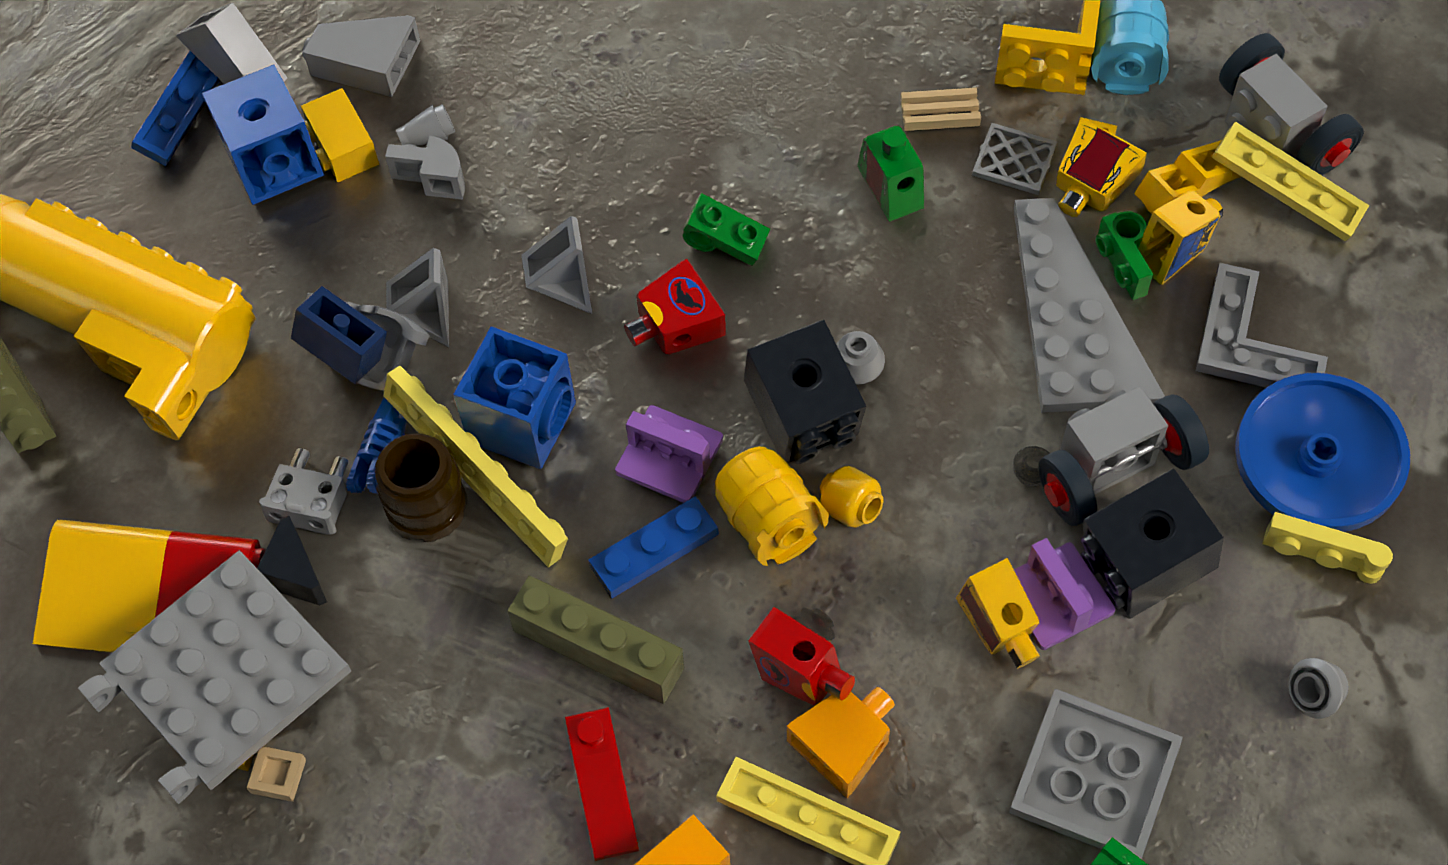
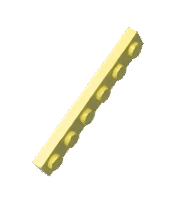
[383,366,568,568]

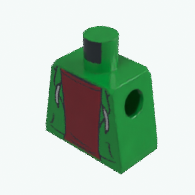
[857,125,924,222]

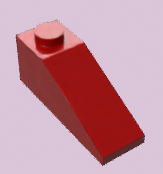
[565,707,639,861]

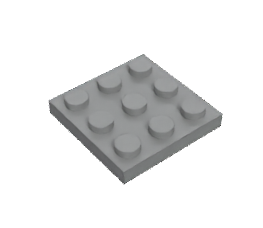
[1009,689,1183,860]

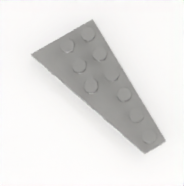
[1014,198,1165,413]

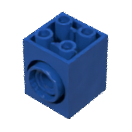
[202,64,324,205]
[453,326,576,470]

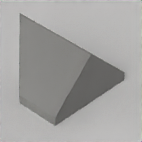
[522,216,592,314]
[386,248,449,348]

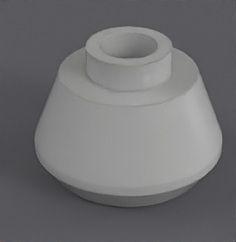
[836,331,885,384]
[1288,658,1349,719]

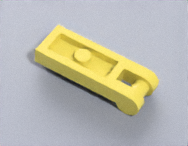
[1263,512,1393,584]

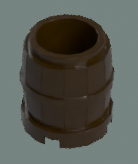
[375,434,467,542]

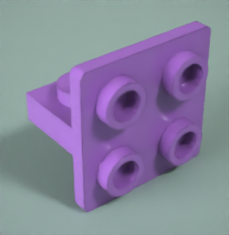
[615,405,723,503]
[1014,538,1115,650]

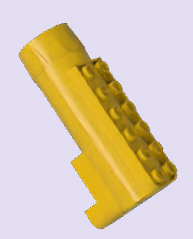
[0,194,256,440]

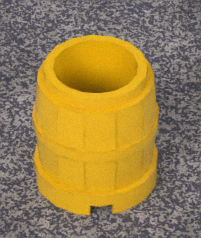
[715,446,829,566]

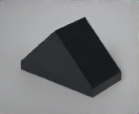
[257,516,327,606]

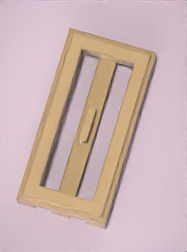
[901,88,981,131]

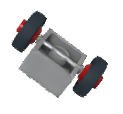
[1219,33,1364,176]
[1038,386,1209,526]

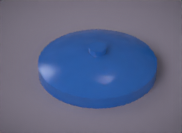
[1235,373,1410,532]

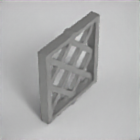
[972,123,1058,195]

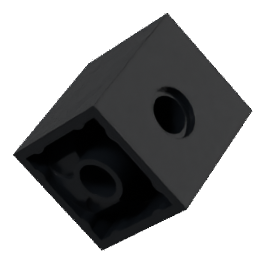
[744,320,866,464]
[1081,468,1224,619]

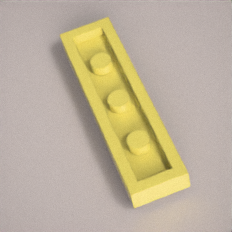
[1212,122,1370,241]
[716,757,901,865]

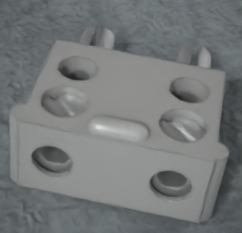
[259,448,349,535]

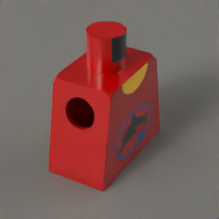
[624,259,726,355]
[748,607,855,705]

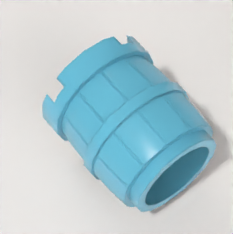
[1091,0,1169,95]

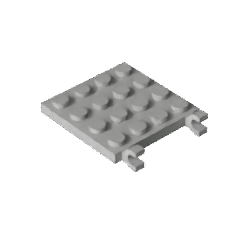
[78,550,351,804]

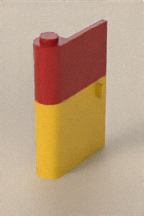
[32,519,266,652]

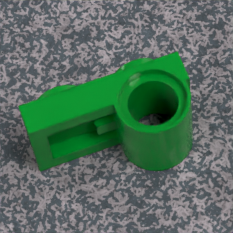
[682,193,770,266]
[1096,211,1153,300]

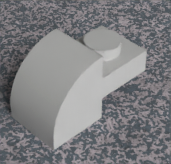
[385,136,465,200]

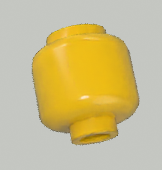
[820,466,884,528]

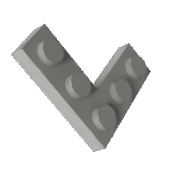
[1195,263,1328,388]

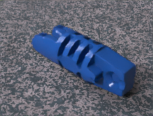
[346,397,407,493]

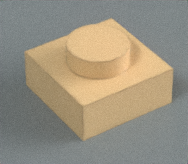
[247,746,306,802]

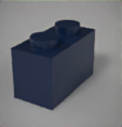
[291,286,387,384]

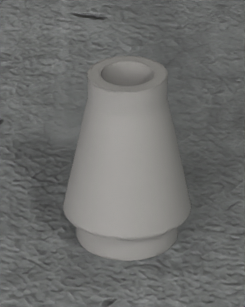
[396,104,455,146]

